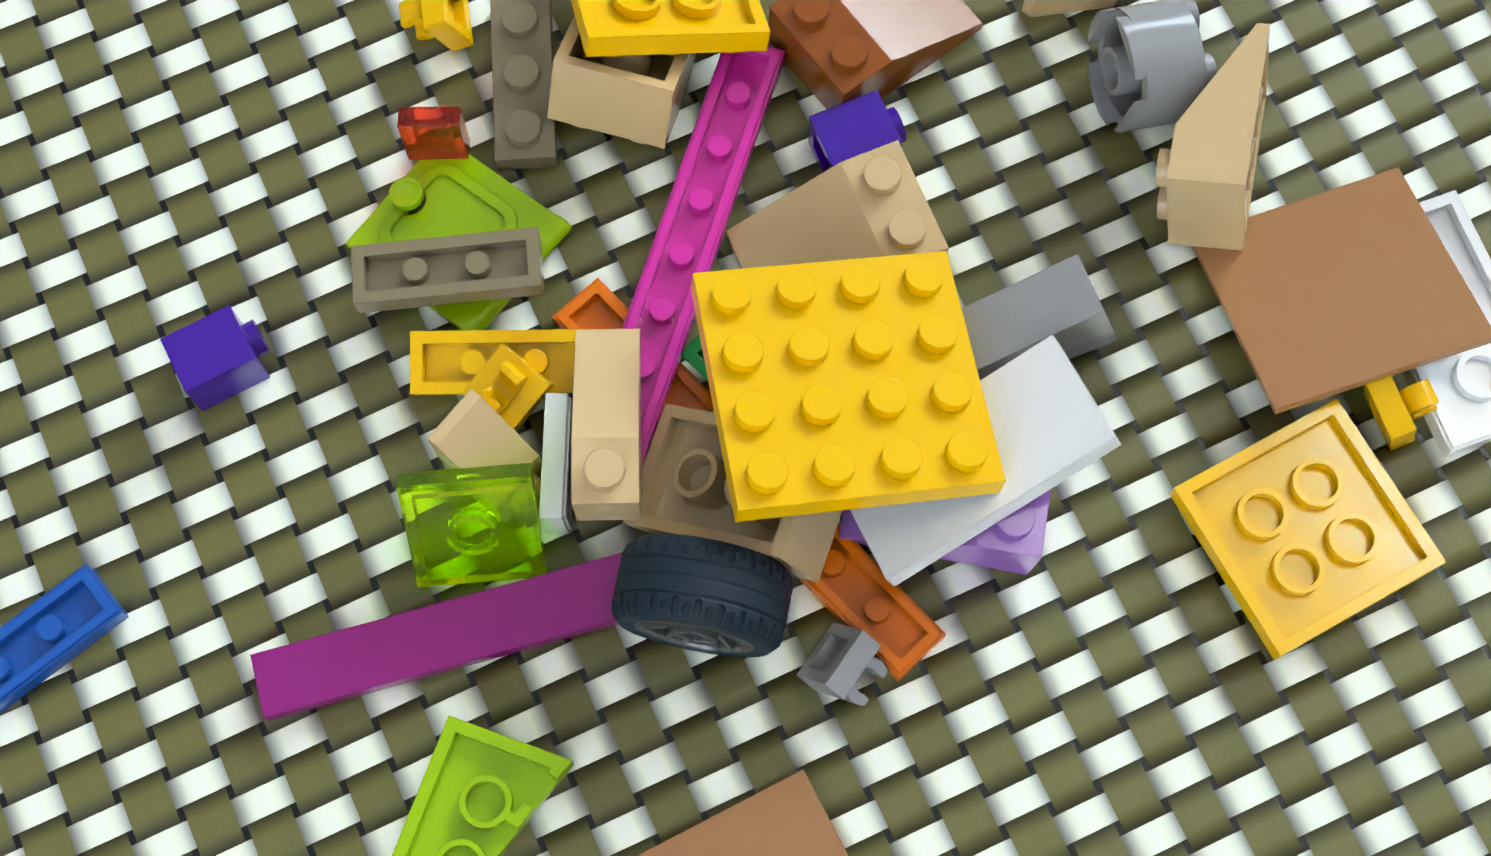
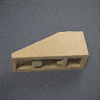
[571,329,642,521]

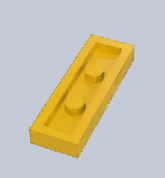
[410,329,593,395]

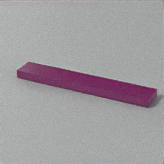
[250,553,622,721]

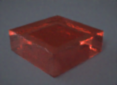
[397,106,470,160]

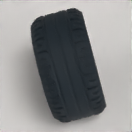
[611,534,793,657]

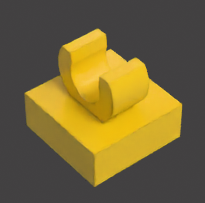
[399,0,474,52]
[461,343,554,432]
[1363,376,1439,451]

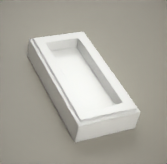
[539,393,573,534]

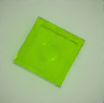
[397,463,547,587]

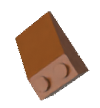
[769,0,983,109]

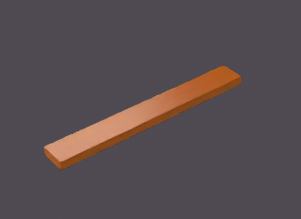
[552,278,946,682]

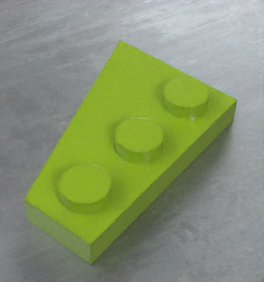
[392,715,575,856]

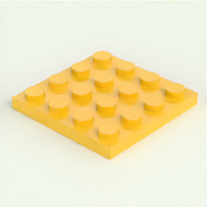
[690,251,1006,522]

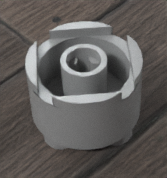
[1087,0,1217,133]

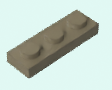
[490,0,558,171]
[351,227,545,313]

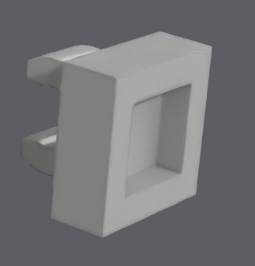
[797,622,888,706]

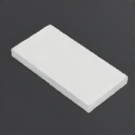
[1402,190,1491,458]
[850,335,1122,586]

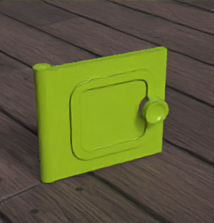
[345,135,572,331]

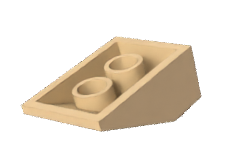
[547,15,697,149]
[1156,23,1270,251]
[726,140,949,269]
[623,404,843,582]

